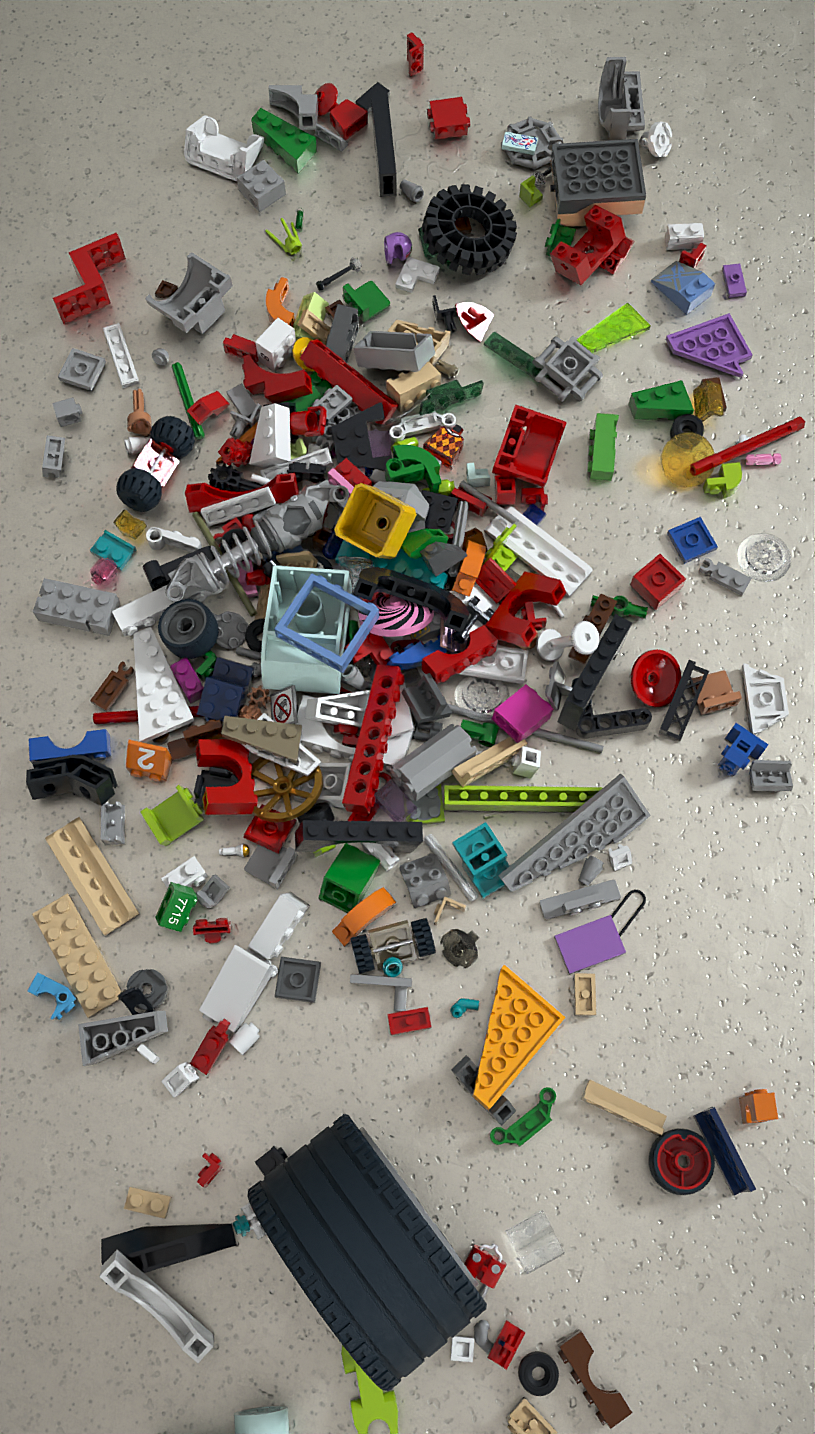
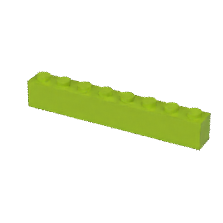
[444,785,602,812]

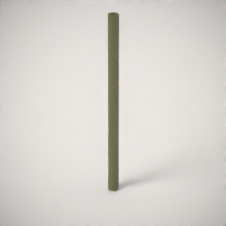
[192,512,257,617]

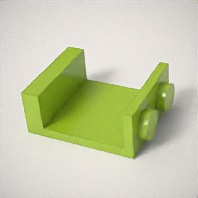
[140,785,205,846]

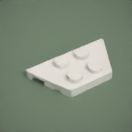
[742,664,789,735]

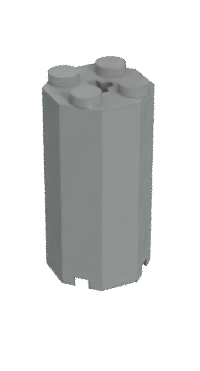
[391,724,477,802]

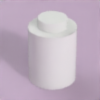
[228,1022,260,1055]

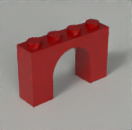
[485,571,566,647]
[195,739,258,815]

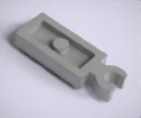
[699,558,752,596]

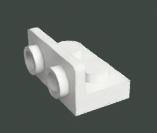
[161,856,208,888]

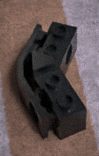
[26,755,118,806]

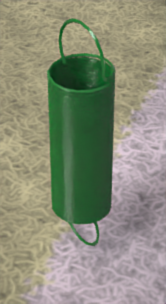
[295,208,304,232]

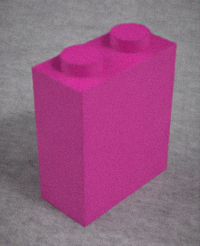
[492,684,554,743]

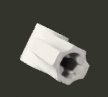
[361,842,399,871]

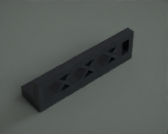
[659,660,709,741]

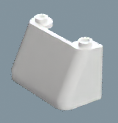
[184,115,264,181]

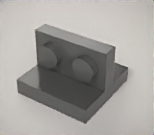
[401,673,452,724]

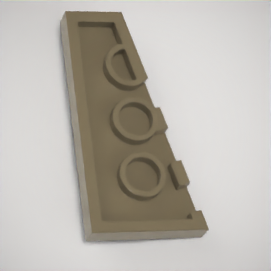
[221,716,302,764]

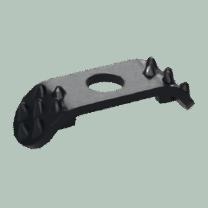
[117,986,158,1039]

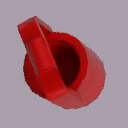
[290,406,327,437]

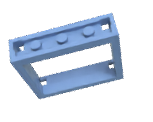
[274,574,379,673]

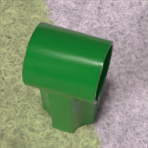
[460,719,499,747]

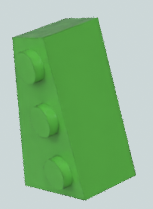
[587,413,619,481]

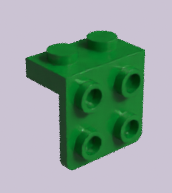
[342,281,390,323]

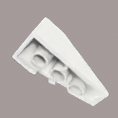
[242,713,321,776]

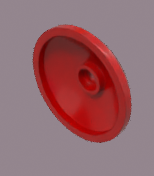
[631,649,682,707]

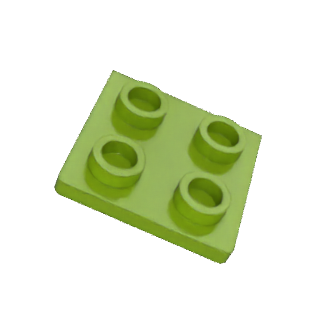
[482,524,518,572]

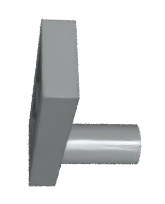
[350,974,412,1011]

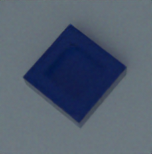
[522,503,547,526]

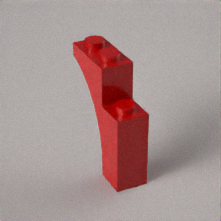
[242,354,312,404]

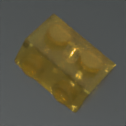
[693,380,723,422]

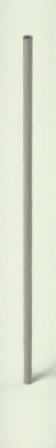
[236,647,604,753]

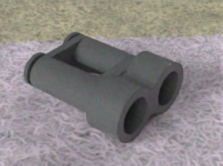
[412,720,443,741]

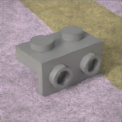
[749,760,793,791]

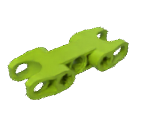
[341,1345,399,1434]

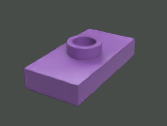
[722,263,747,298]

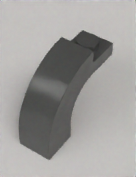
[451,1055,516,1126]

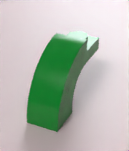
[393,445,441,493]

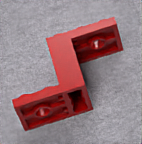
[53,232,126,324]

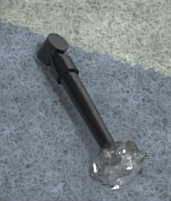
[532,167,552,187]
[316,257,362,291]

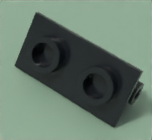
[287,462,326,483]

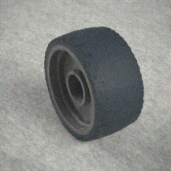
[158,598,219,659]

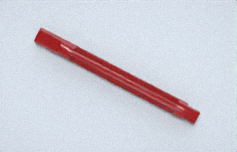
[689,416,806,476]

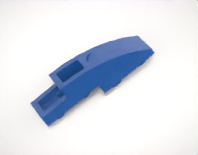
[386,630,454,670]

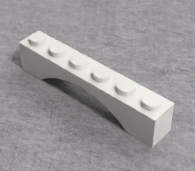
[99,1250,214,1363]

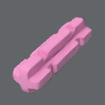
[745,453,782,465]

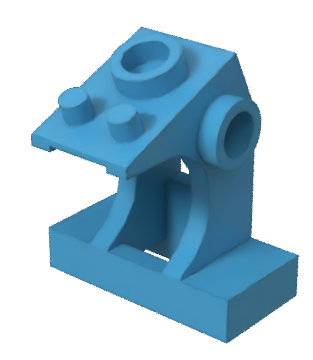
[28,972,77,1020]

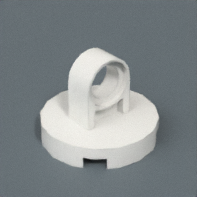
[639,122,672,158]

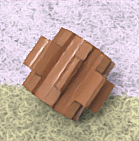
[247,685,271,709]
[238,704,262,720]

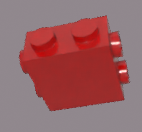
[427,97,470,139]

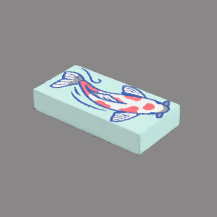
[502,132,538,155]

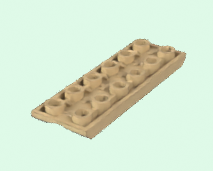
[45,817,140,936]

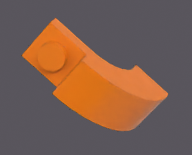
[266,277,295,327]
[451,540,486,597]
[332,887,396,946]

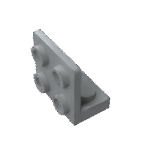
[244,845,298,889]

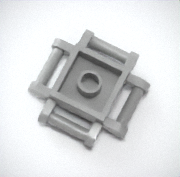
[532,336,603,402]

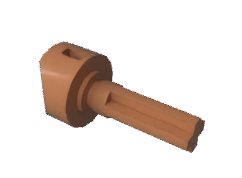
[127,389,152,436]

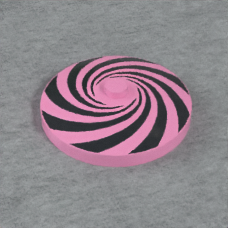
[358,594,434,637]

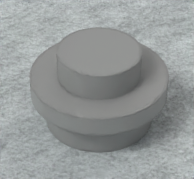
[152,348,169,365]

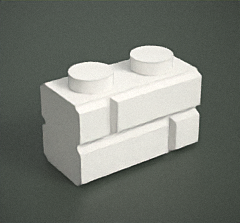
[665,223,704,250]

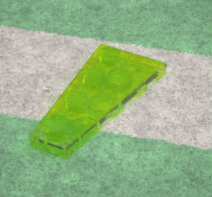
[577,303,651,353]

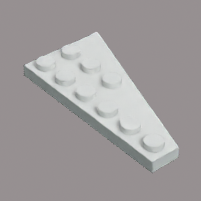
[133,627,194,743]

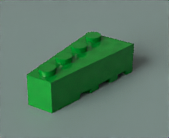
[251,108,317,174]

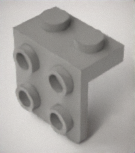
[399,854,451,908]

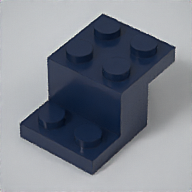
[197,657,255,722]

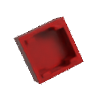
[630,554,686,610]

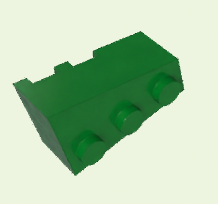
[629,380,694,421]

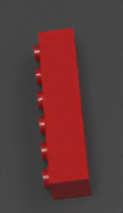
[300,339,399,424]

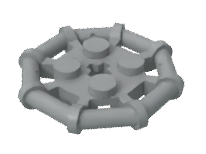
[501,116,563,170]

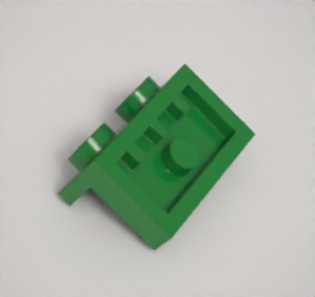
[545,218,576,257]

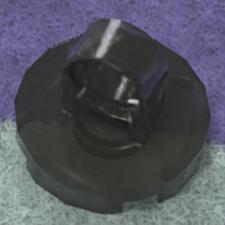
[440,929,479,969]

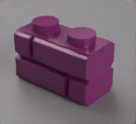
[170,658,204,704]

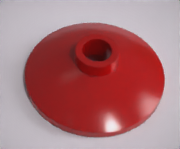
[315,83,338,116]

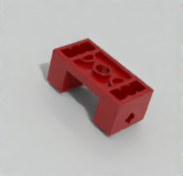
[550,205,626,285]

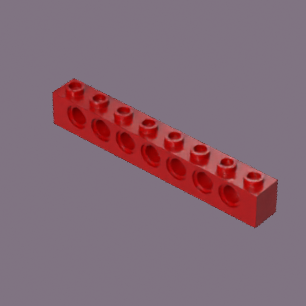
[342,665,405,814]

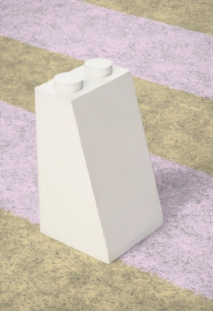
[199,944,275,1034]

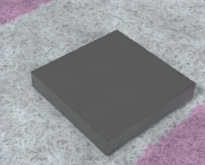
[275,957,321,1003]

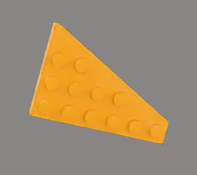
[472,965,565,1111]

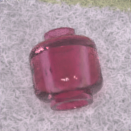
[90,558,118,586]

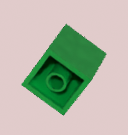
[318,843,381,913]

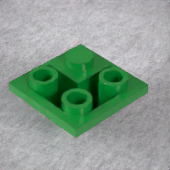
[401,529,449,559]

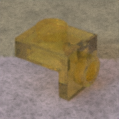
[113,509,147,540]

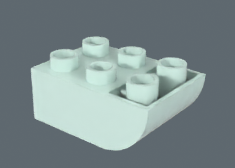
[261,565,353,694]

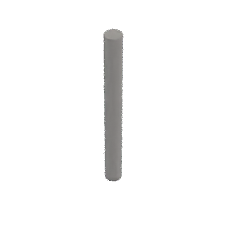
[459,480,519,525]

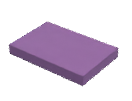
[554,915,626,974]

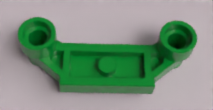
[490,1087,556,1147]

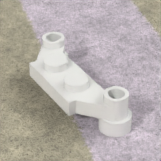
[390,410,456,445]

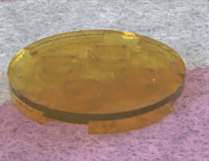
[661,432,715,488]

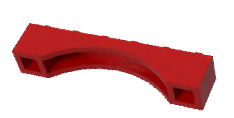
[185,473,299,513]

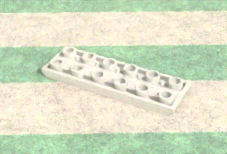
[484,505,592,597]

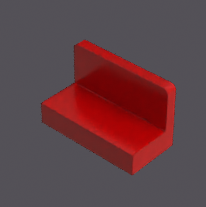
[223,334,258,362]
[451,487,492,517]

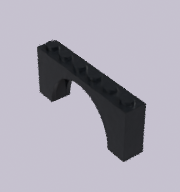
[557,614,632,731]
[295,820,423,853]

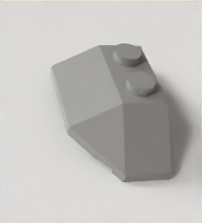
[373,480,429,521]

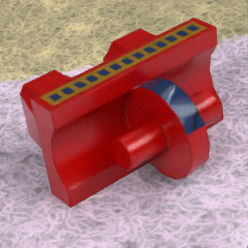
[487,1320,526,1370]

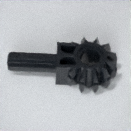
[208,463,263,492]

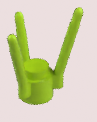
[265,218,302,255]

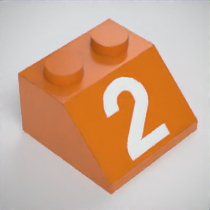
[126,740,172,782]

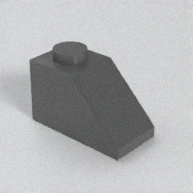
[420,541,467,576]

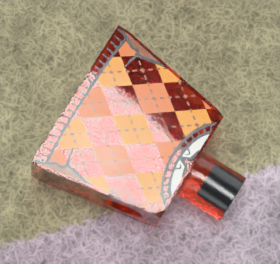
[423,424,464,470]

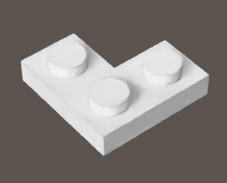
[396,257,440,293]

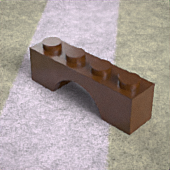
[557,1329,632,1429]

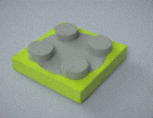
[403,783,445,825]

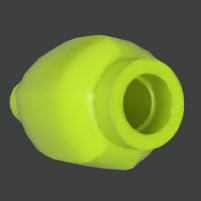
[422,479,455,496]

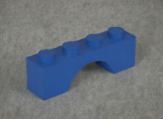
[29,729,111,764]

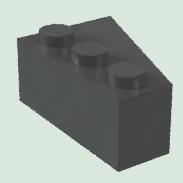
[326,304,359,363]

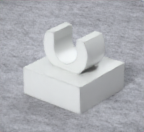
[608,844,632,871]

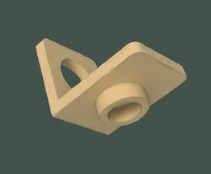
[434,897,466,926]

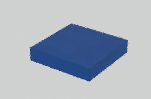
[667,516,718,564]

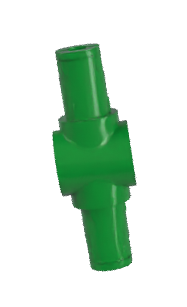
[590,595,648,619]

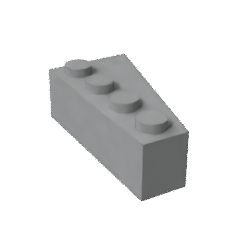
[78,1011,168,1066]

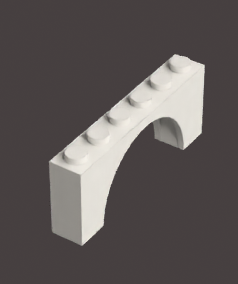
[296,695,413,773]

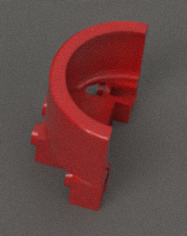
[492,404,567,487]

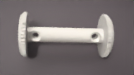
[536,621,600,662]

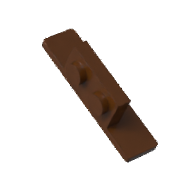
[568,594,617,664]
[167,719,227,761]

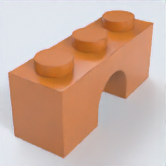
[739,1089,778,1124]

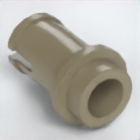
[435,360,459,378]

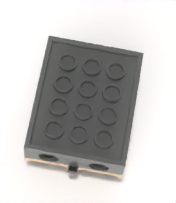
[550,139,646,227]

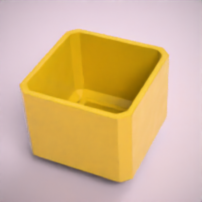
[334,483,417,559]

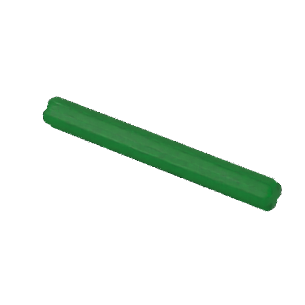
[172,362,205,440]

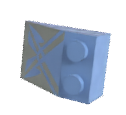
[651,261,715,315]

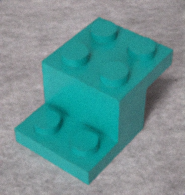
[452,822,510,899]

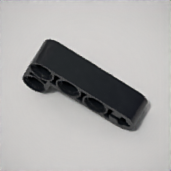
[143,546,216,591]
[575,702,652,739]

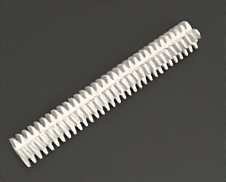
[424,834,478,902]

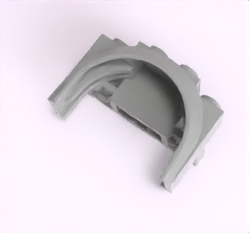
[598,57,645,140]

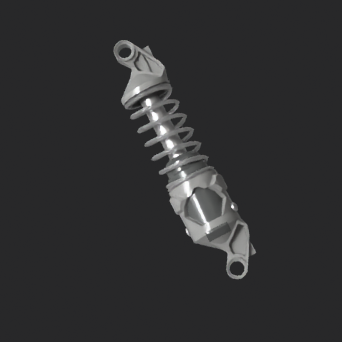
[165,479,349,602]

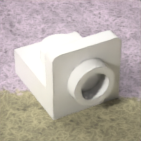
[161,1062,199,1098]

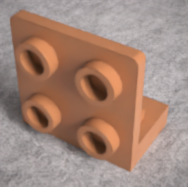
[689,670,742,715]

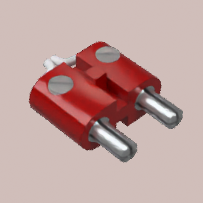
[464,1243,507,1299]

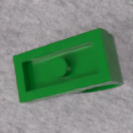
[385,458,425,483]

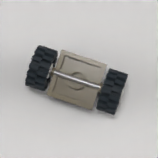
[350,918,436,974]

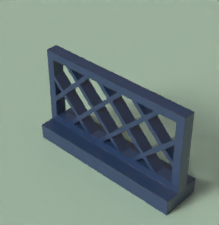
[693,1106,756,1196]

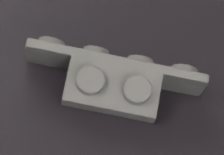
[539,879,621,920]

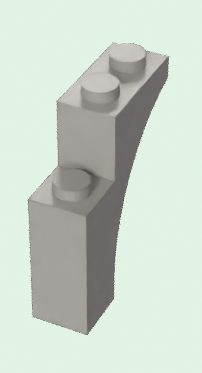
[269,85,318,130]

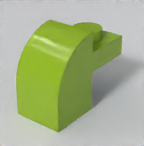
[703,462,742,498]

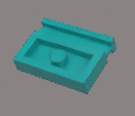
[90,530,136,571]

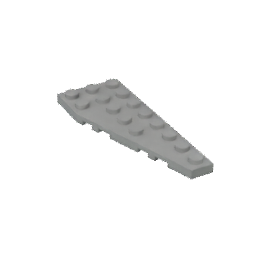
[499,773,651,892]

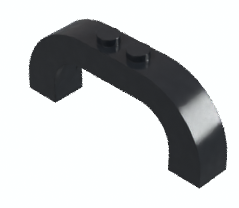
[353,567,469,632]

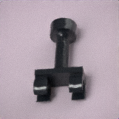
[452,596,494,644]

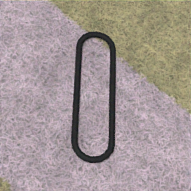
[611,889,646,937]

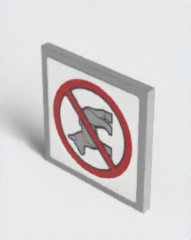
[270,685,299,724]

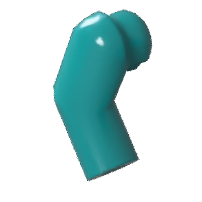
[451,998,479,1018]

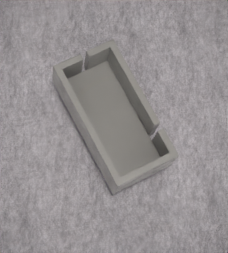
[353,331,435,372]
[33,578,120,636]

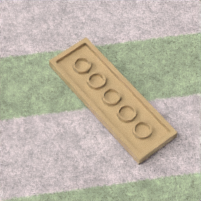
[32,893,122,1019]

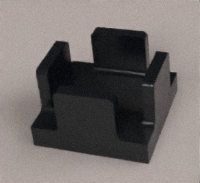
[194,767,238,810]

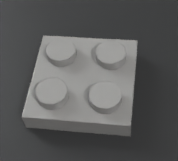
[58,348,106,391]

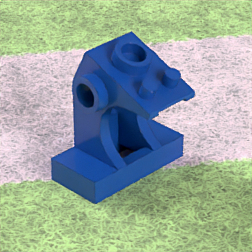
[718,723,769,776]

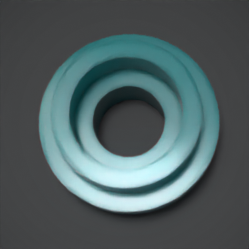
[382,957,403,977]
[233,1215,250,1237]

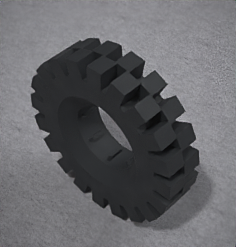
[422,184,517,275]

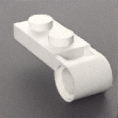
[146,527,202,552]

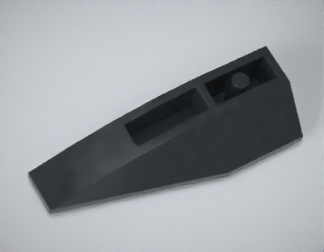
[101,1223,237,1285]

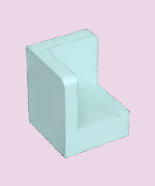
[466,463,490,487]

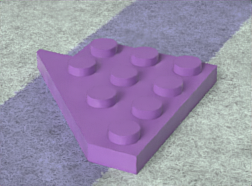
[665,313,753,378]

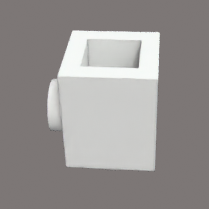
[511,746,541,778]

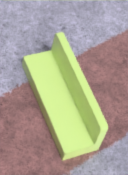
[293,292,329,341]

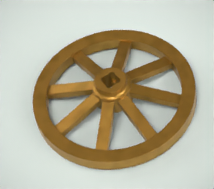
[251,757,323,822]

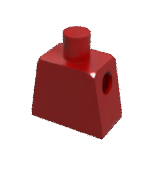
[330,99,368,141]

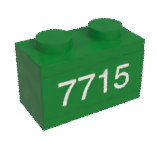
[155,882,197,932]

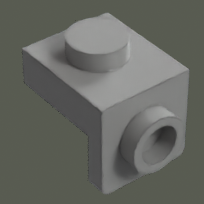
[195,874,230,908]

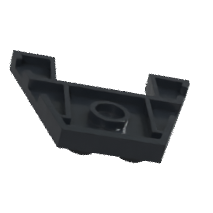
[331,402,392,471]

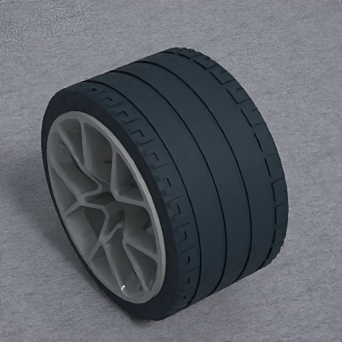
[247,1114,487,1391]

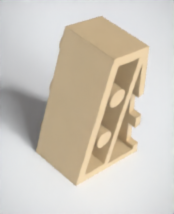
[388,320,451,366]
[386,361,441,413]

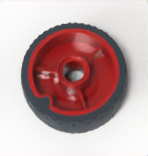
[649,1129,715,1195]

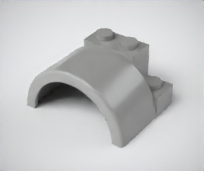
[145,253,233,334]

